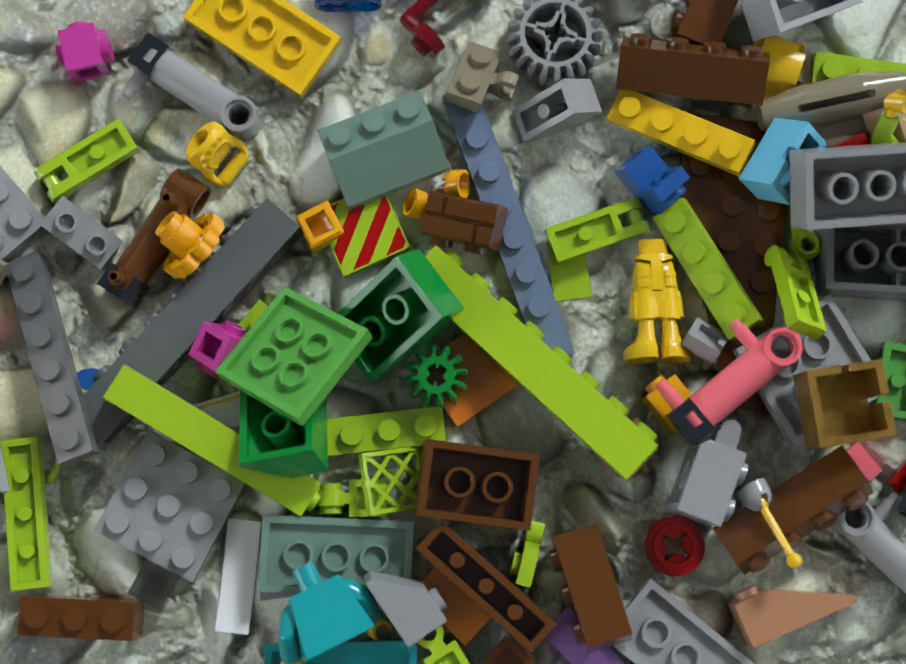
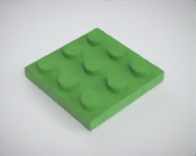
[215,287,373,426]

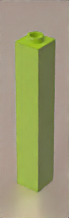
[103,364,321,516]

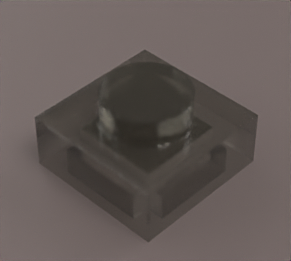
[128,559,181,611]

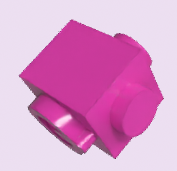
[55,21,115,83]
[188,320,245,379]

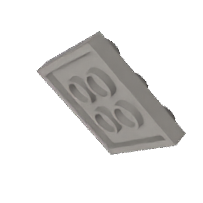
[733,294,889,448]
[94,431,247,582]

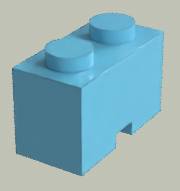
[739,117,827,205]

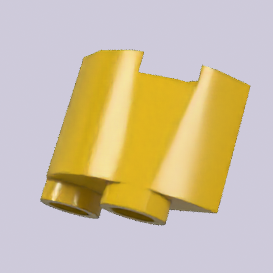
[753,35,806,99]

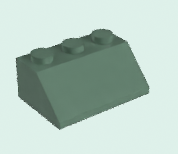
[317,91,450,210]

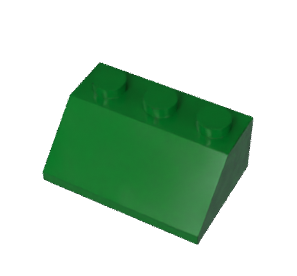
[239,390,328,478]

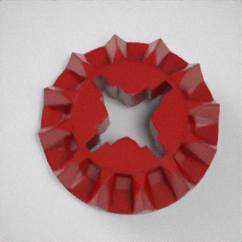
[644,516,705,577]

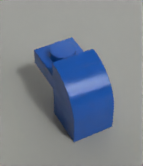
[614,145,690,214]

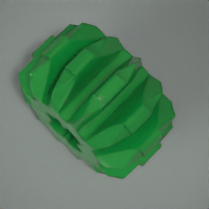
[405,345,468,409]

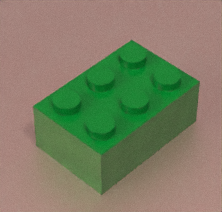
[337,249,464,383]

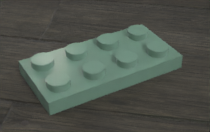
[258,515,414,594]

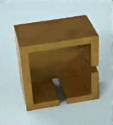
[793,359,897,450]

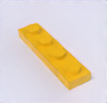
[606,89,756,177]

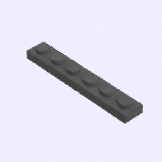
[7,250,99,467]

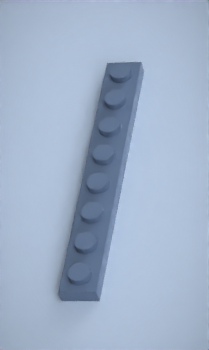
[442,94,575,356]

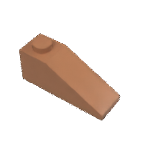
[727,585,858,648]

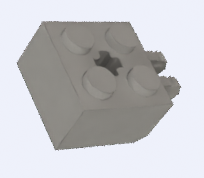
[665,419,748,527]

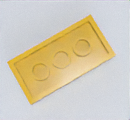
[183,0,342,99]

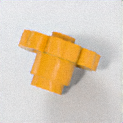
[155,211,225,279]

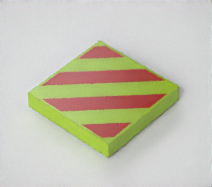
[329,196,411,278]

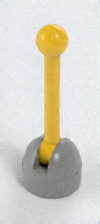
[737,478,802,568]

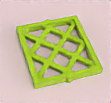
[358,446,421,516]

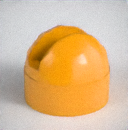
[441,169,471,198]
[402,188,428,219]

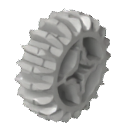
[506,0,603,86]

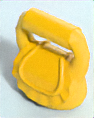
[185,121,249,187]

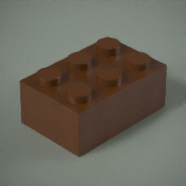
[413,439,540,531]

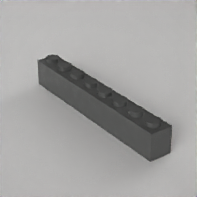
[82,198,303,450]

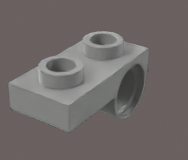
[39,196,123,270]

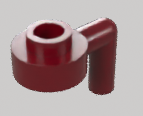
[400,0,445,58]

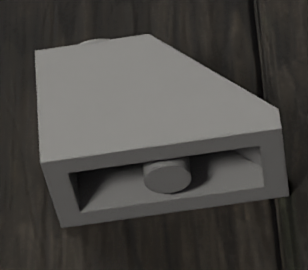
[512,79,602,143]
[364,571,447,647]

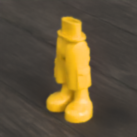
[623,239,692,365]

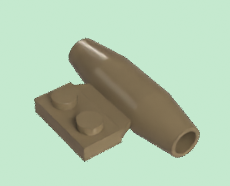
[756,71,906,148]

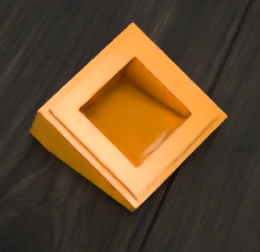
[295,200,345,254]

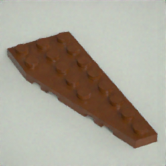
[679,112,786,413]

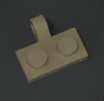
[445,41,519,113]

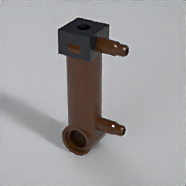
[97,168,211,309]

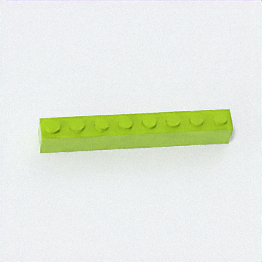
[425,245,658,483]

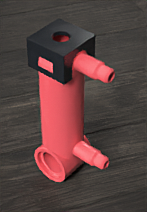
[656,319,803,445]

